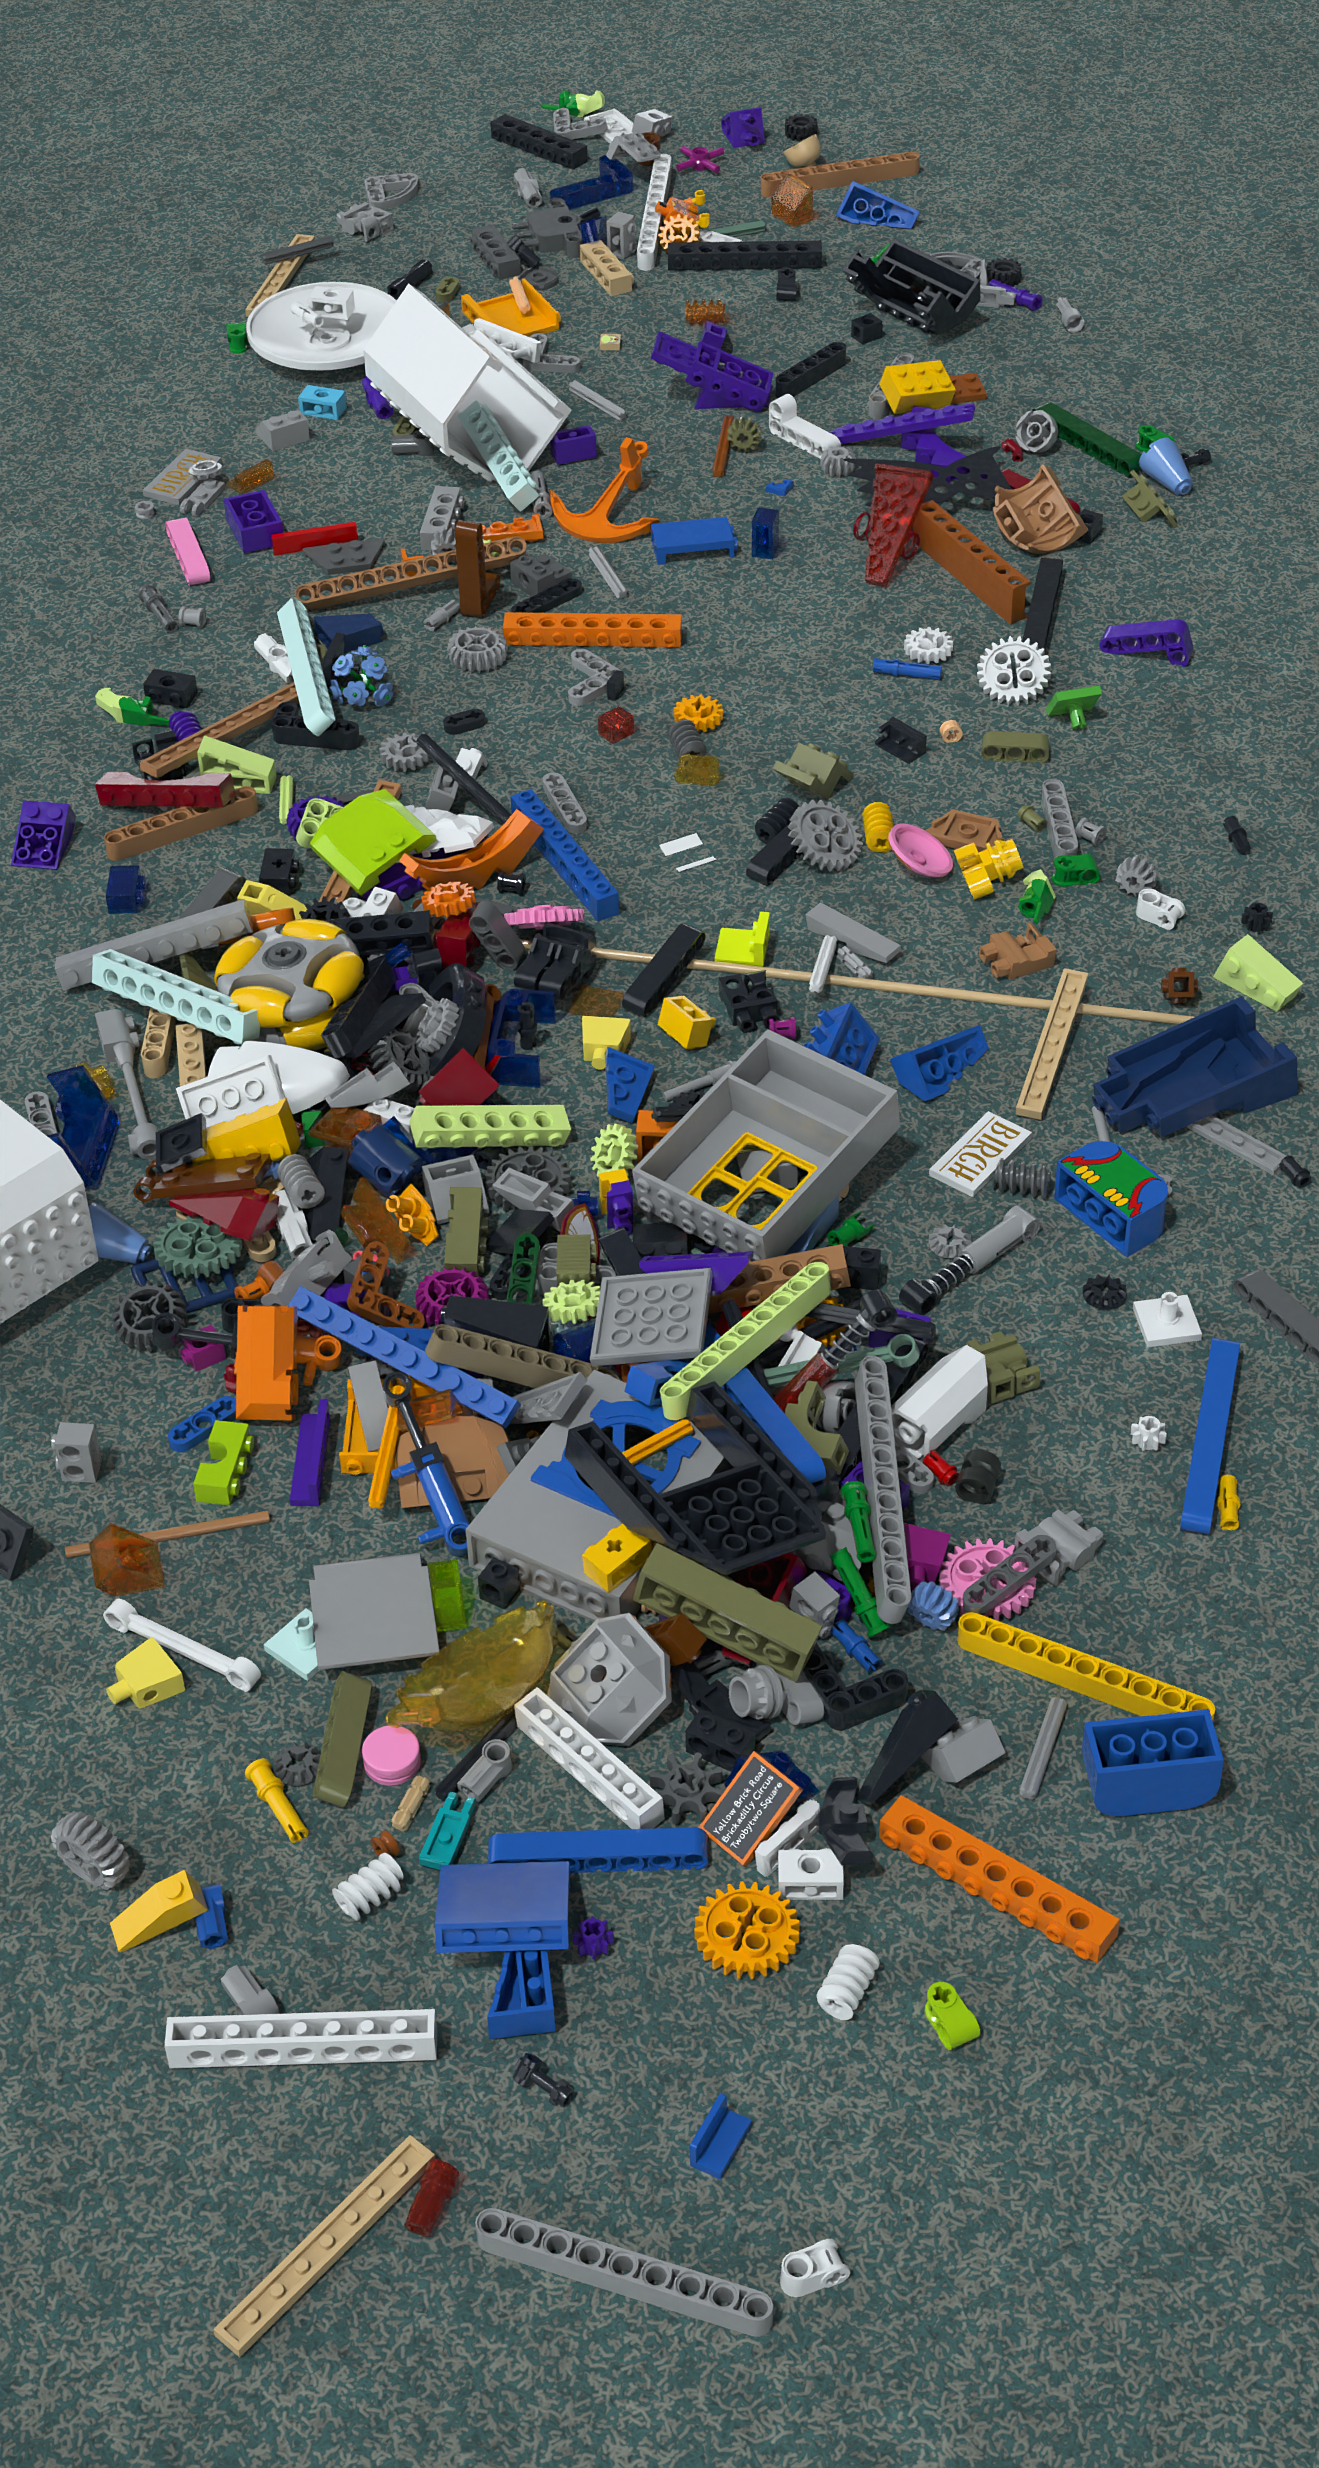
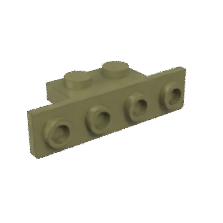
[1122,470,1177,528]

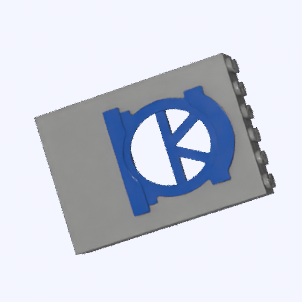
[466,1370,734,1622]

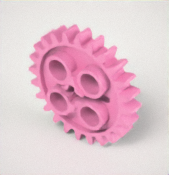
[504,905,584,930]
[939,1538,1036,1621]

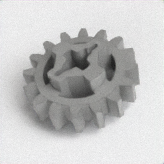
[379,733,429,772]
[416,998,459,1053]

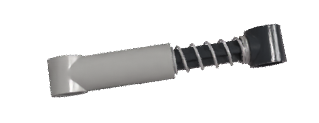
[899,1205,1041,1316]

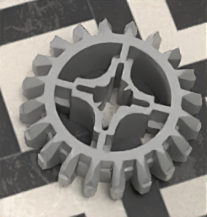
[447,626,508,674]
[51,1811,130,1890]

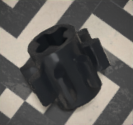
[1241,902,1273,932]

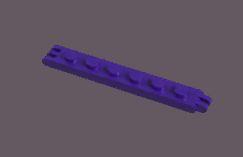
[828,403,975,444]

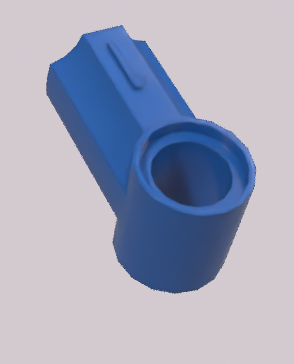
[193,1884,229,1949]

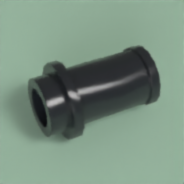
[1279,1155,1311,1188]

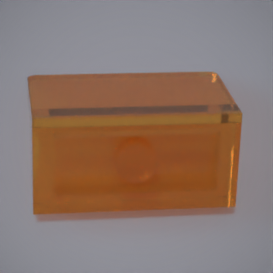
[227,459,274,495]
[397,1389,463,1432]

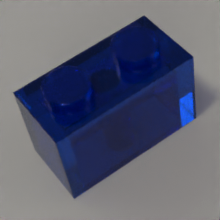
[752,507,779,560]
[106,865,146,914]

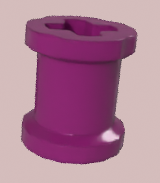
[769,1017,796,1040]

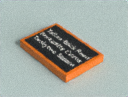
[698,1751,803,1867]

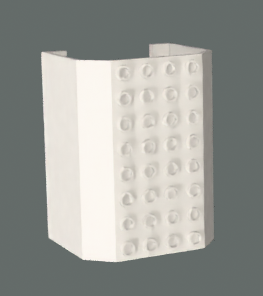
[364,284,572,482]
[0,1100,99,1324]

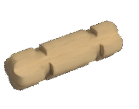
[392,1775,430,1831]

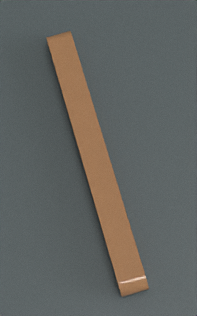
[295,536,526,610]

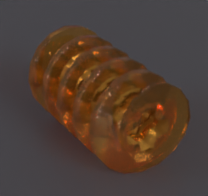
[685,299,725,325]

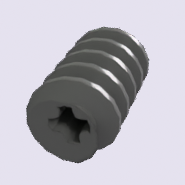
[668,719,706,768]
[993,1158,1051,1199]

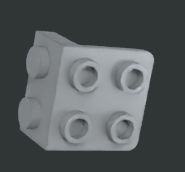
[606,132,661,162]

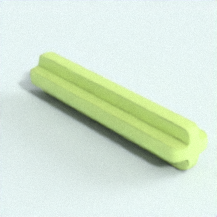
[279,775,293,825]

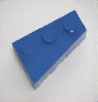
[487,1950,556,2039]

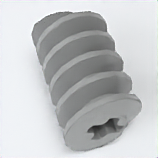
[277,1154,325,1209]

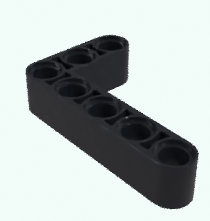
[788,1607,908,1731]

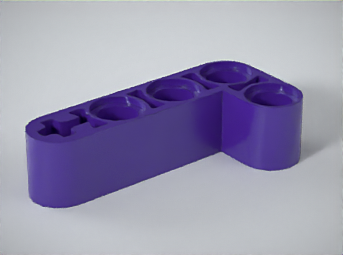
[1099,619,1193,667]

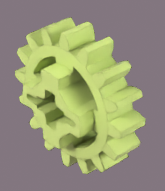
[591,1124,638,1177]
[543,1280,601,1324]

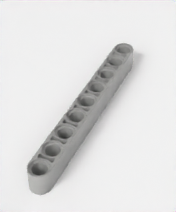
[475,2208,773,2337]

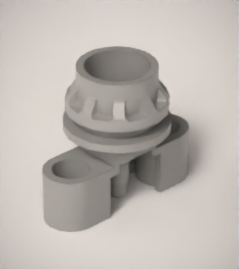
[729,1663,824,1725]

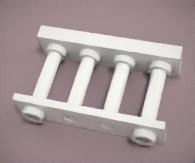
[468,318,542,363]

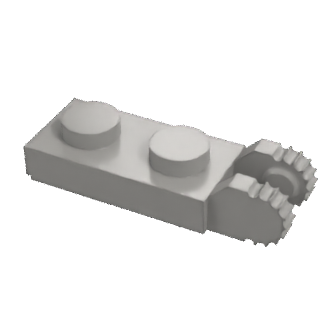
[180,479,225,517]

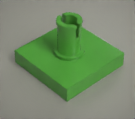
[1046,685,1102,730]

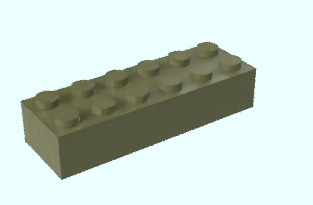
[633,1543,822,1683]

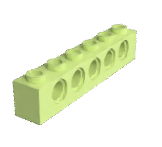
[409,1105,571,1148]

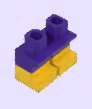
[599,1168,634,1234]

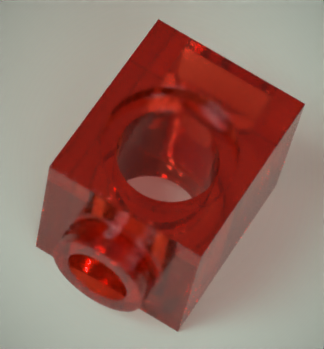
[598,706,634,744]

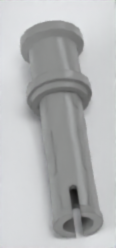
[531,471,552,518]

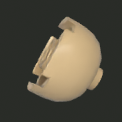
[783,134,821,168]

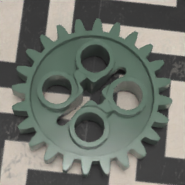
[153,1215,243,1278]

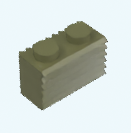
[556,1234,597,1287]

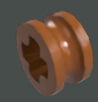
[370,1830,400,1857]

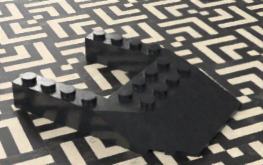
[564,1381,826,1575]

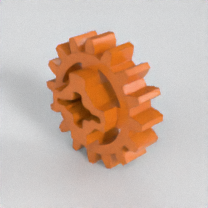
[421,882,476,917]

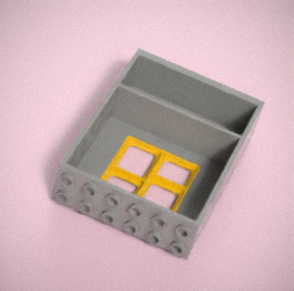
[632,1029,900,1262]

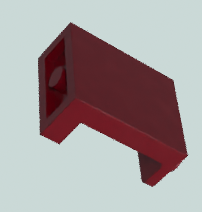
[418,1048,500,1106]

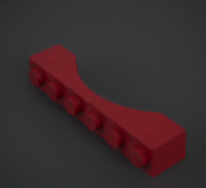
[95,772,236,807]

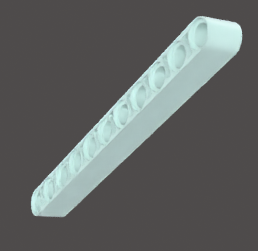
[277,597,335,736]

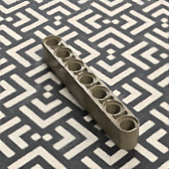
[425,1324,620,1388]

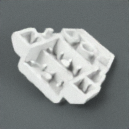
[396,805,494,863]

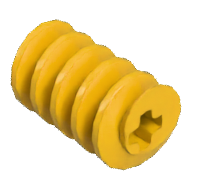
[862,802,894,852]

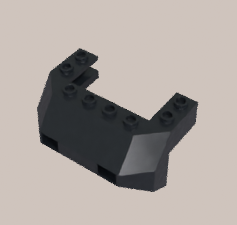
[842,239,981,335]

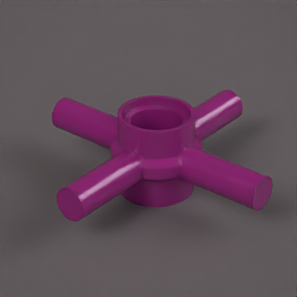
[676,146,724,173]

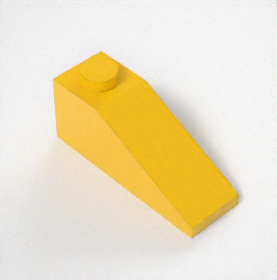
[110,1870,208,1952]

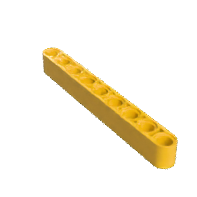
[957,1612,1215,1721]

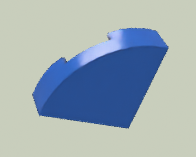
[766,480,794,496]

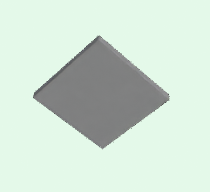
[590,1268,713,1366]

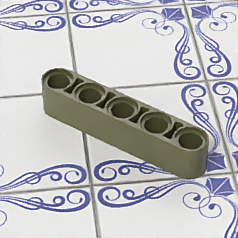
[313,1671,372,1807]

